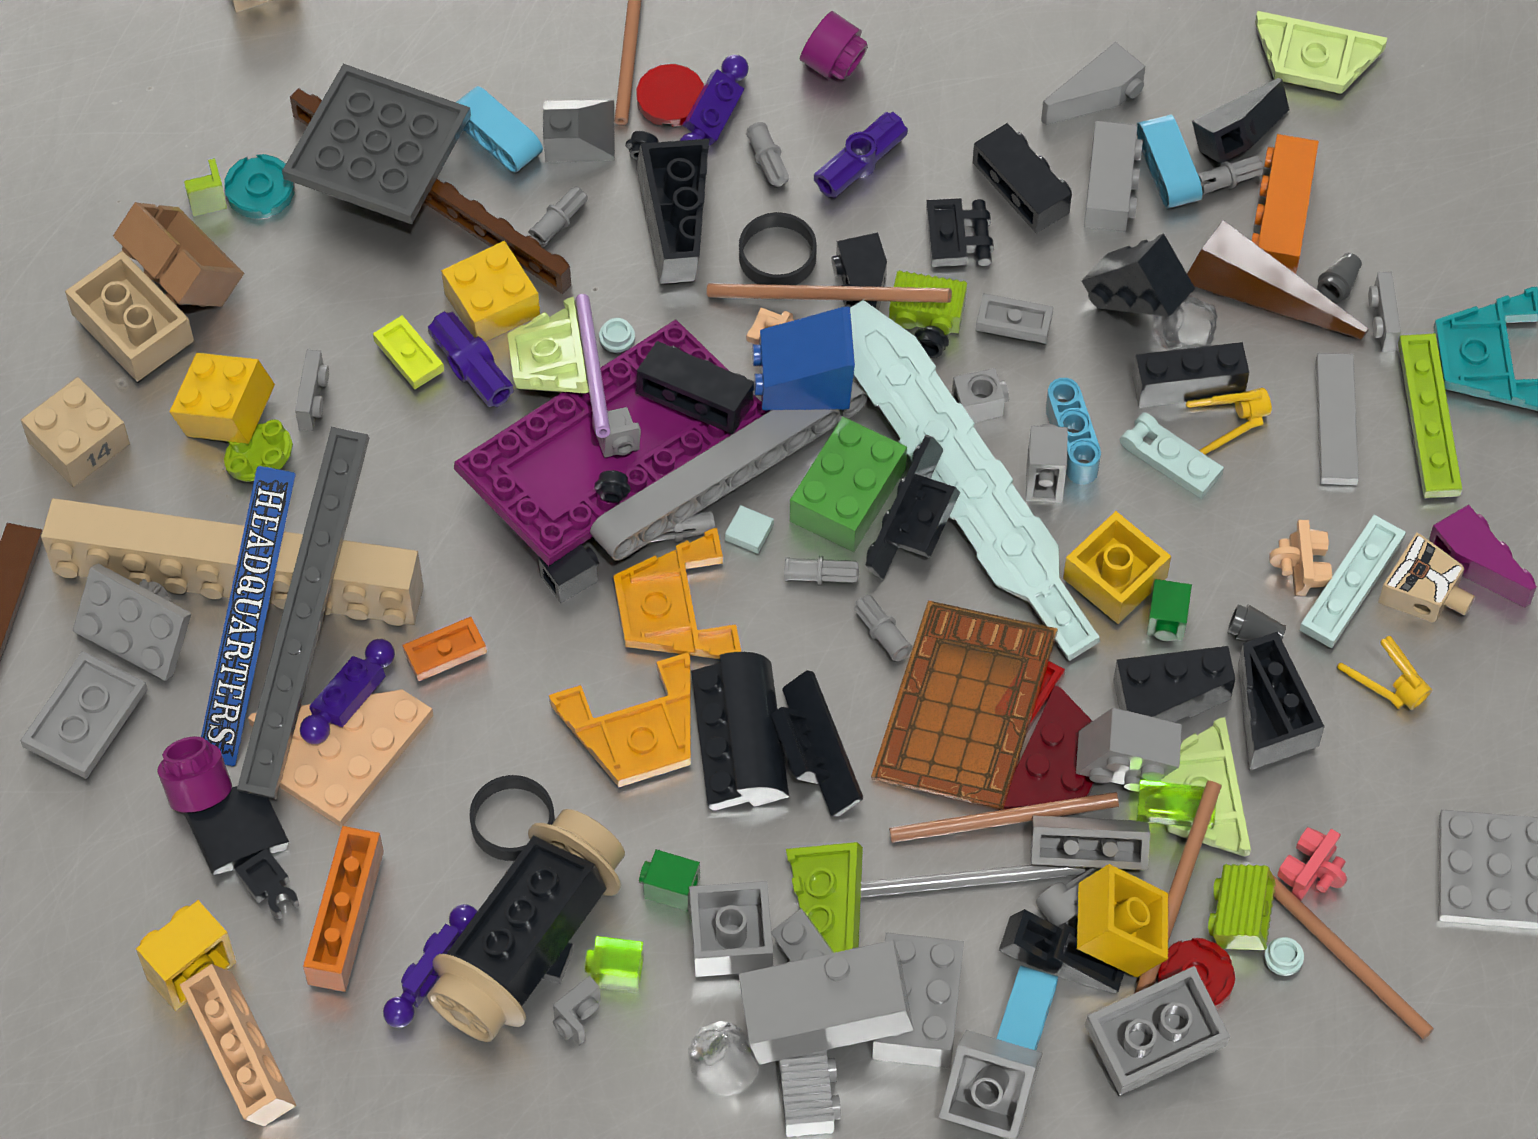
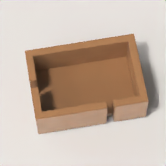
[113,202,245,307]

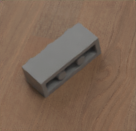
[1084,121,1143,232]
[1031,815,1150,870]

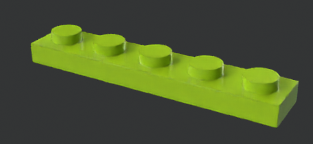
[1398,333,1462,498]

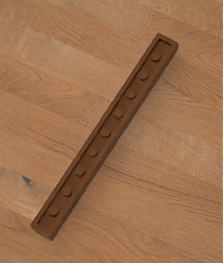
[290,88,572,295]

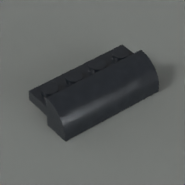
[691,652,789,811]

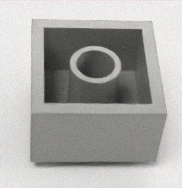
[1076,708,1182,791]
[689,881,773,977]
[939,1030,1043,1139]

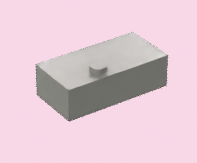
[738,940,914,1065]

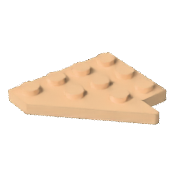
[248,689,433,828]

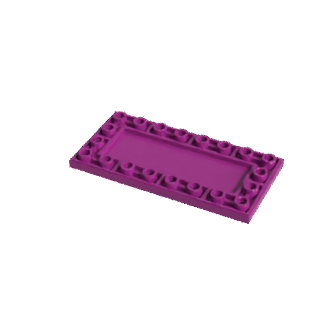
[454,319,770,566]

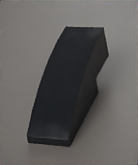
[999,909,1125,993]

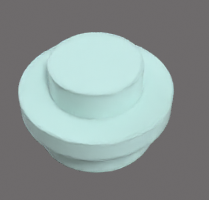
[599,318,635,353]
[1264,937,1304,976]

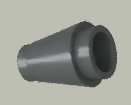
[1317,253,1362,303]
[1228,604,1286,641]

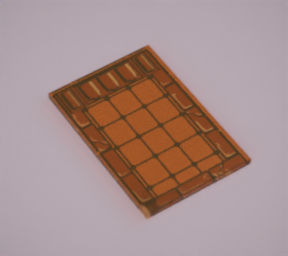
[871,600,1058,810]

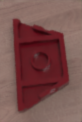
[999,685,1095,810]

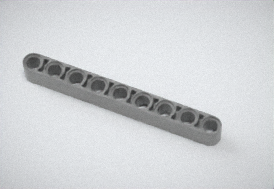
[590,380,868,560]

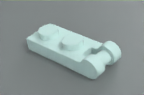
[1119,412,1224,499]

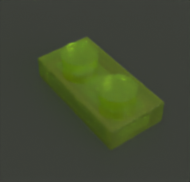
[1136,780,1216,829]

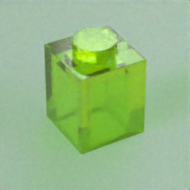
[585,936,644,993]

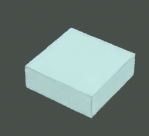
[725,505,774,554]

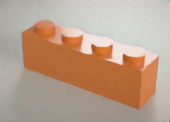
[1251,134,1319,274]
[303,826,384,992]

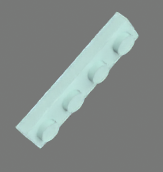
[1299,515,1406,648]

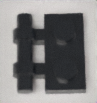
[926,198,994,267]

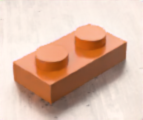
[402,617,487,682]

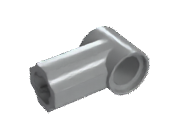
[1036,867,1101,928]

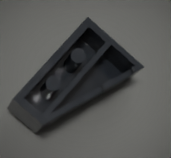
[1081,233,1195,317]
[1238,631,1325,770]
[1113,646,1235,722]

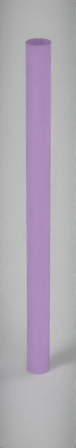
[575,294,610,438]

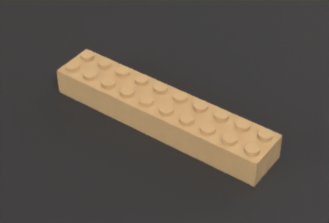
[41,498,424,626]

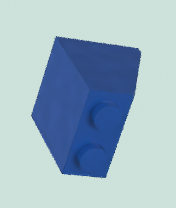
[752,307,855,410]

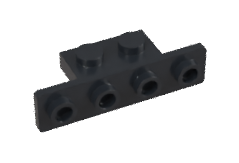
[865,435,960,579]
[771,670,863,817]

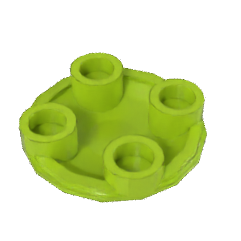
[224,419,293,482]

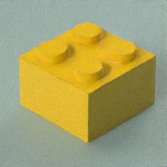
[441,240,540,342]
[169,353,275,444]
[1063,511,1171,624]
[1077,864,1168,977]
[136,900,237,1011]

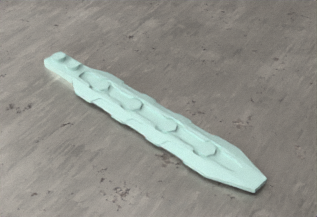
[850,300,1100,661]

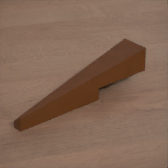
[1187,220,1369,340]

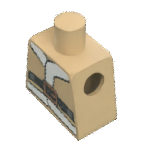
[1378,532,1475,622]

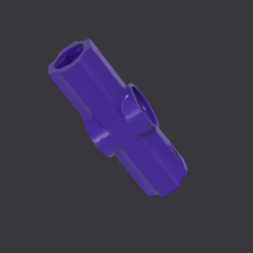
[814,111,908,198]
[428,311,514,407]

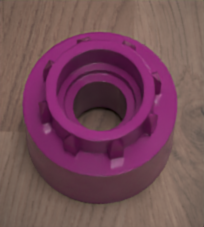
[800,11,868,80]
[157,736,232,813]

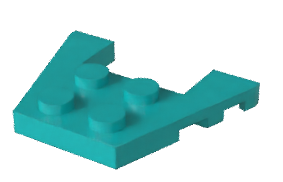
[1433,287,1538,411]

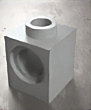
[952,368,1009,423]

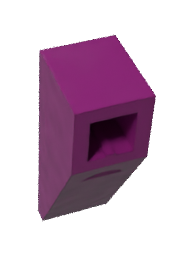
[1429,504,1537,608]

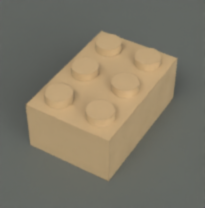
[65,251,194,382]

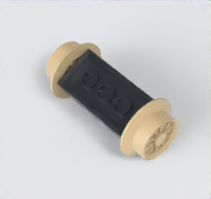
[427,809,625,1042]

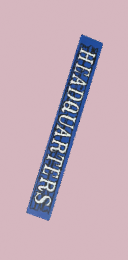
[201,466,295,766]

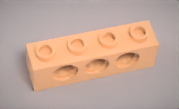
[180,964,297,1126]

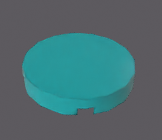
[224,154,295,219]

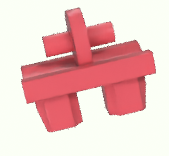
[1277,827,1347,901]

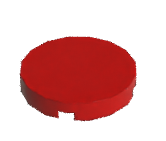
[636,64,704,127]
[1157,938,1235,1009]

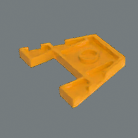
[613,528,742,659]
[549,652,691,787]

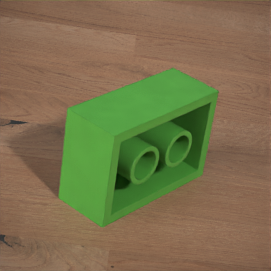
[790,416,907,552]

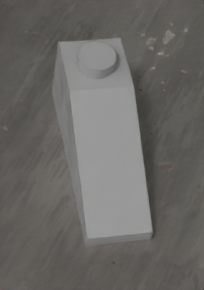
[1041,42,1146,125]

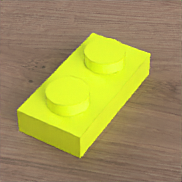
[373,315,444,389]

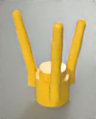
[1186,387,1272,455]
[1337,636,1433,710]

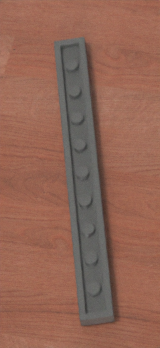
[237,426,370,800]

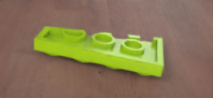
[786,842,863,953]

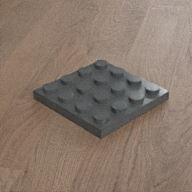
[282,63,471,224]

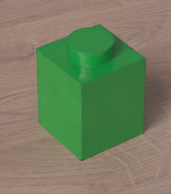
[1146,579,1192,641]
[639,849,700,911]

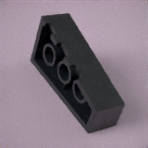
[636,138,710,284]

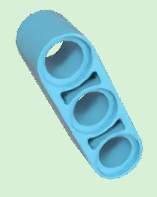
[456,86,543,173]
[1137,114,1203,209]
[1046,378,1101,485]
[996,965,1058,1051]

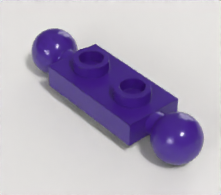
[680,54,749,145]
[300,639,395,745]
[383,904,477,1028]

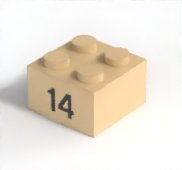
[21,377,130,487]

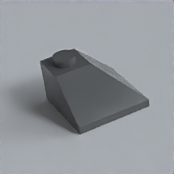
[543,100,615,162]

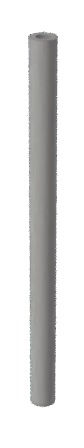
[861,864,1085,898]

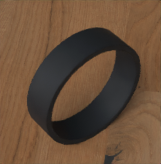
[739,212,817,285]
[469,775,555,861]

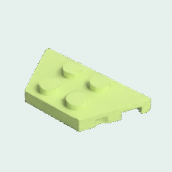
[1255,11,1387,94]
[507,297,589,393]
[1158,717,1251,856]

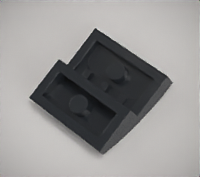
[184,786,289,875]

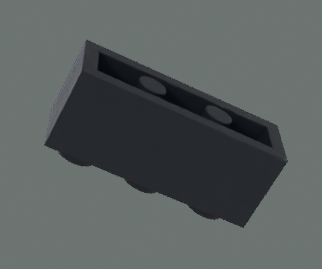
[972,123,1072,234]
[636,341,754,434]
[1132,342,1250,408]

